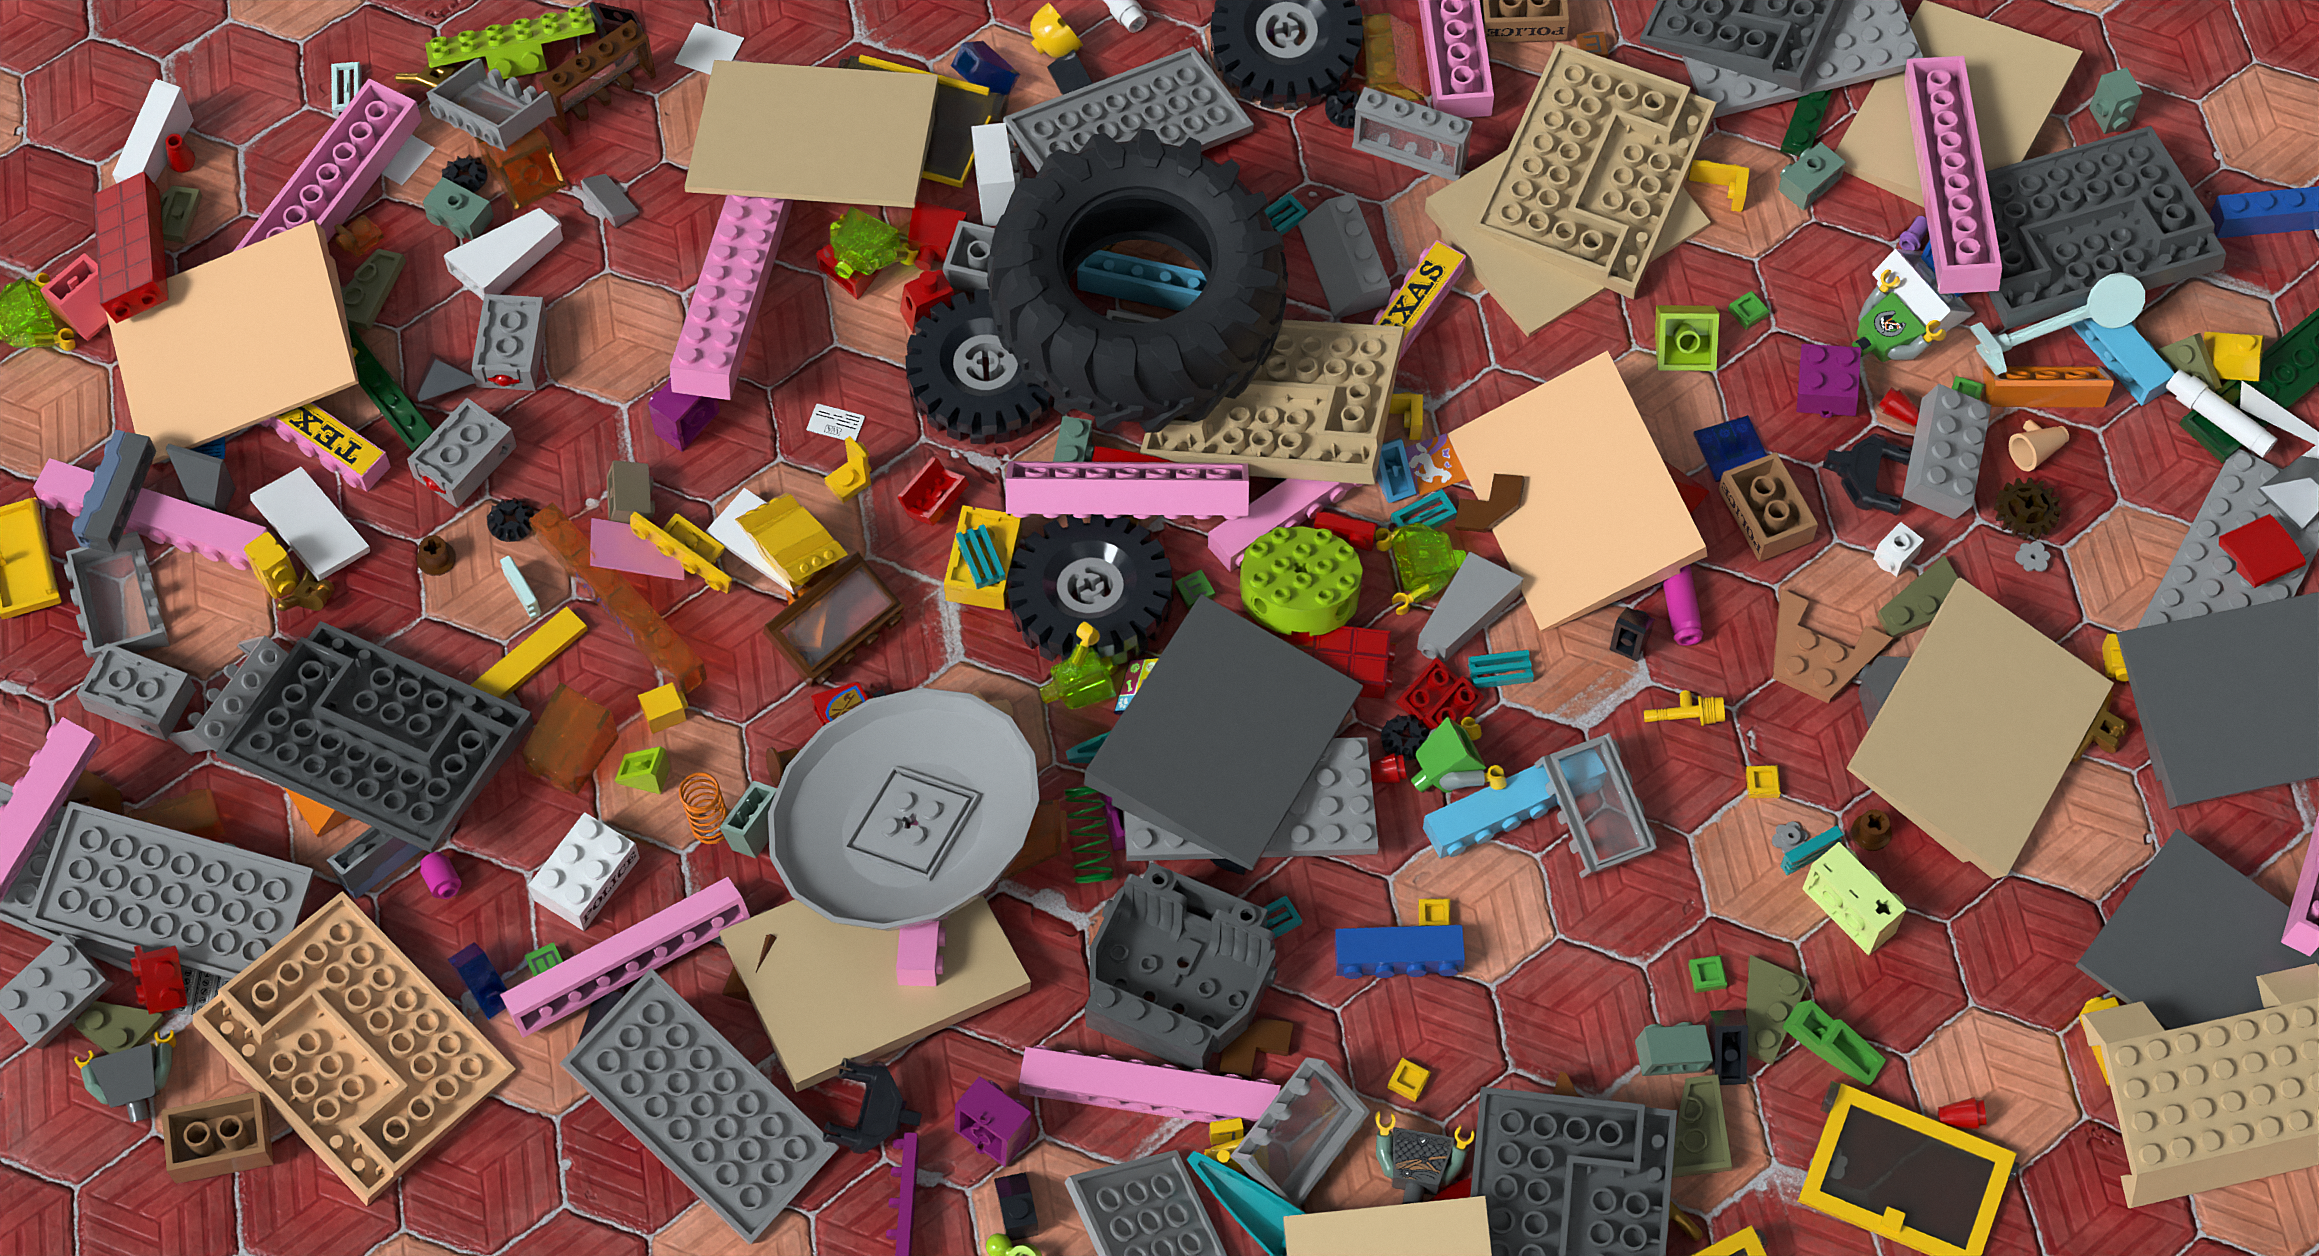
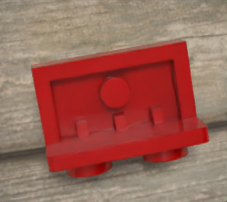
[898,457,970,526]
[1314,511,1378,552]
[130,945,187,1015]

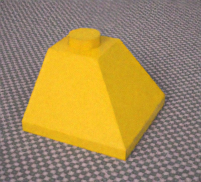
[2203,331,2265,381]

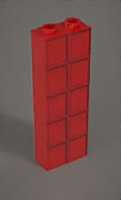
[93,171,169,324]
[1239,615,1396,699]

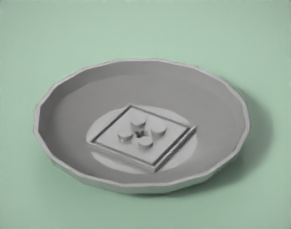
[768,688,1039,931]

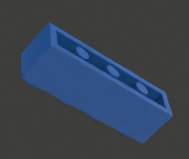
[2209,186,2319,238]
[1334,925,1465,979]

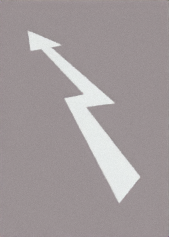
[2240,381,2319,459]

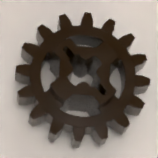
[1994,477,2062,540]

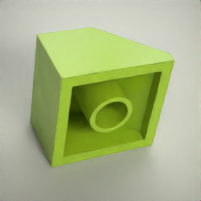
[1655,305,1719,371]

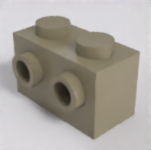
[607,460,655,524]

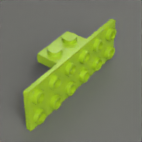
[425,6,596,79]

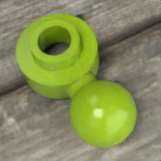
[986,1233,1042,1256]

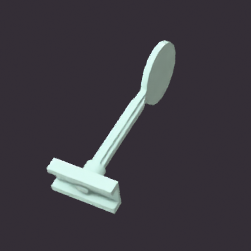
[1970,272,2145,375]

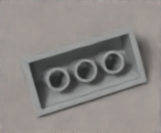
[1298,193,1391,319]

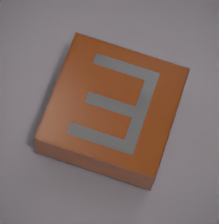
[1575,31,1608,59]

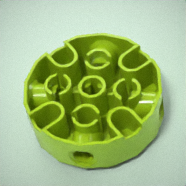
[1239,526,1363,636]

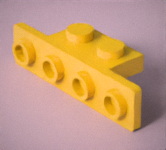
[630,511,732,594]

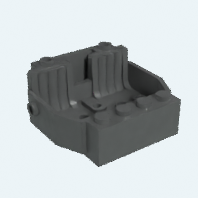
[1084,862,1278,1071]

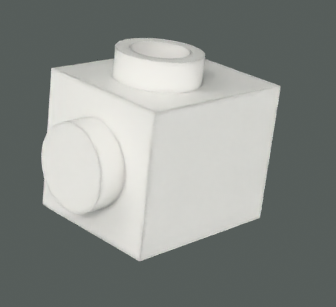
[1873,522,1924,577]

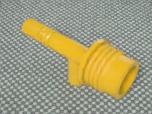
[1644,690,1725,727]

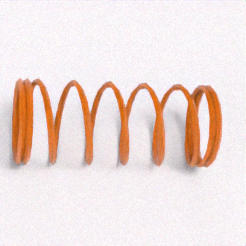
[679,772,729,844]

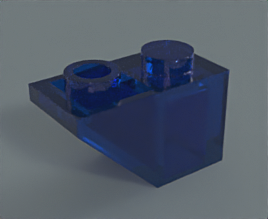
[950,41,1021,97]
[447,942,508,1020]

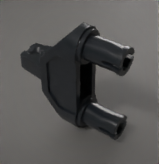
[1822,433,1912,516]
[823,1058,922,1154]

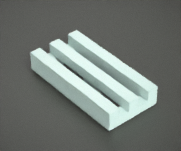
[331,62,362,116]
[500,555,541,620]

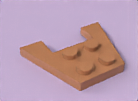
[1772,589,1893,704]

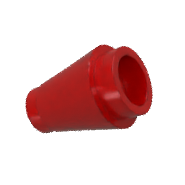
[165,134,196,173]
[1878,387,1920,427]
[1370,753,1408,783]
[1938,1097,1987,1129]

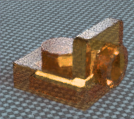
[334,214,384,258]

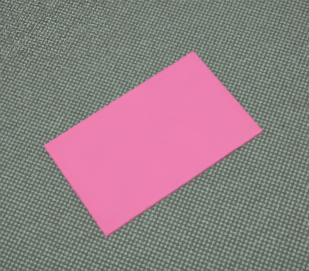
[590,518,684,580]

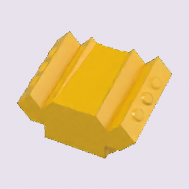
[734,493,848,589]

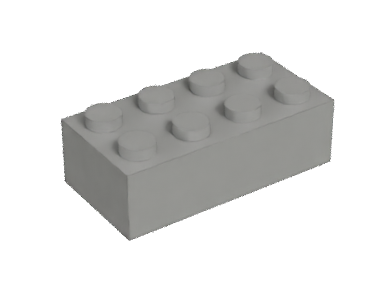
[943,220,995,293]
[1902,384,1991,519]

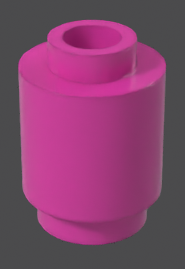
[420,852,461,899]

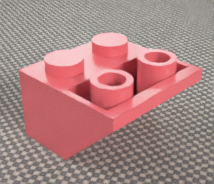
[40,253,109,341]

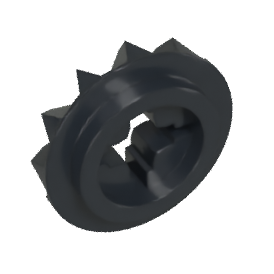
[1325,87,1367,128]
[442,154,488,193]
[487,497,535,542]
[1381,714,1429,761]

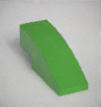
[1782,1000,1886,1085]

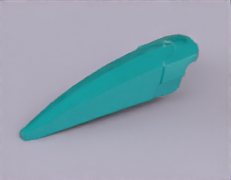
[1187,1151,1306,1256]

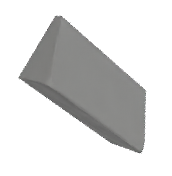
[581,174,639,228]

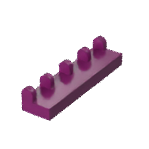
[886,1133,919,1256]

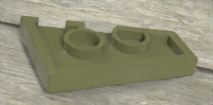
[340,249,406,330]
[1877,555,1958,640]
[1745,955,1809,1065]
[1672,1074,1732,1178]

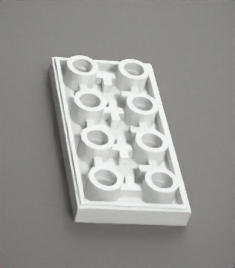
[250,467,370,581]
[705,488,815,595]

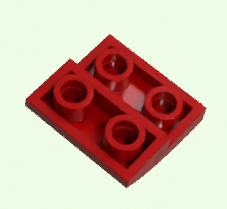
[2219,514,2306,588]
[1395,657,1484,731]

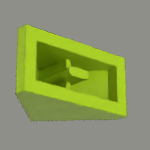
[615,746,670,795]

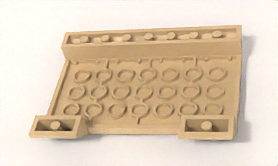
[2081,963,2319,1208]

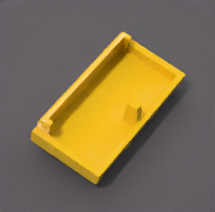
[0,497,62,619]

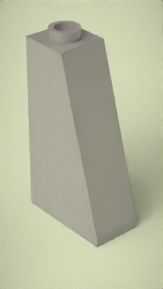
[1417,552,1523,663]

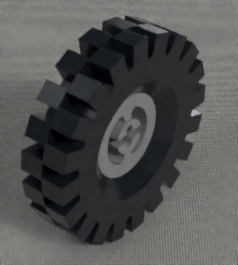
[1210,0,1364,110]
[905,289,1055,445]
[1007,514,1173,669]

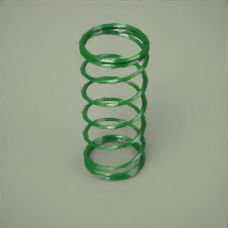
[1064,786,1114,883]

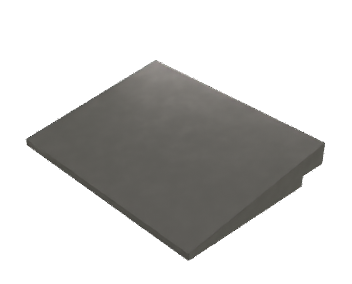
[1640,0,1844,92]
[1985,126,2226,330]
[2117,592,2319,810]
[1084,594,1363,871]
[216,621,534,853]
[2075,828,2319,1031]
[1470,1087,1677,1256]

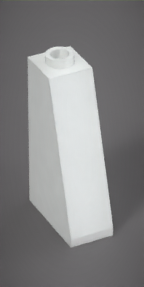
[112,79,194,184]
[444,208,563,300]

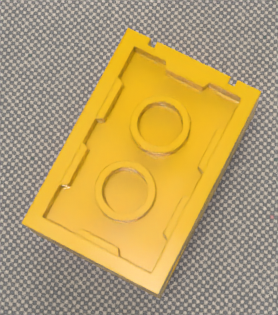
[944,505,1023,610]

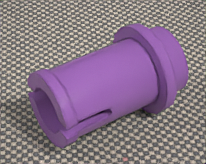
[1899,216,1928,251]

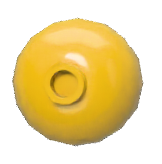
[1030,2,1083,59]

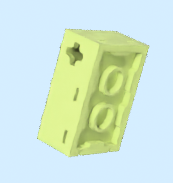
[1802,842,1906,956]

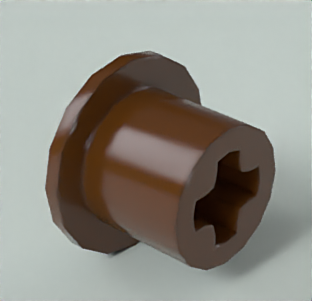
[417,535,456,576]
[766,747,799,787]
[1851,809,1892,851]

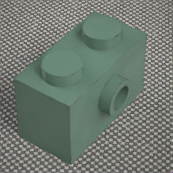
[2089,67,2143,134]
[1778,141,1846,211]
[423,177,494,241]
[1053,416,1094,462]
[719,781,777,858]
[1635,1022,1713,1076]

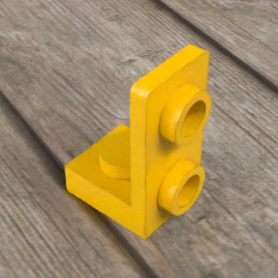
[1689,160,1749,212]
[1389,392,1423,440]
[824,436,872,504]

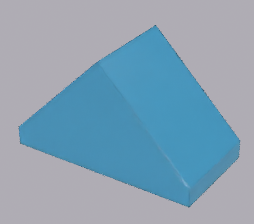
[1376,438,1416,503]

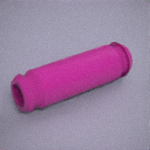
[1663,564,1704,646]

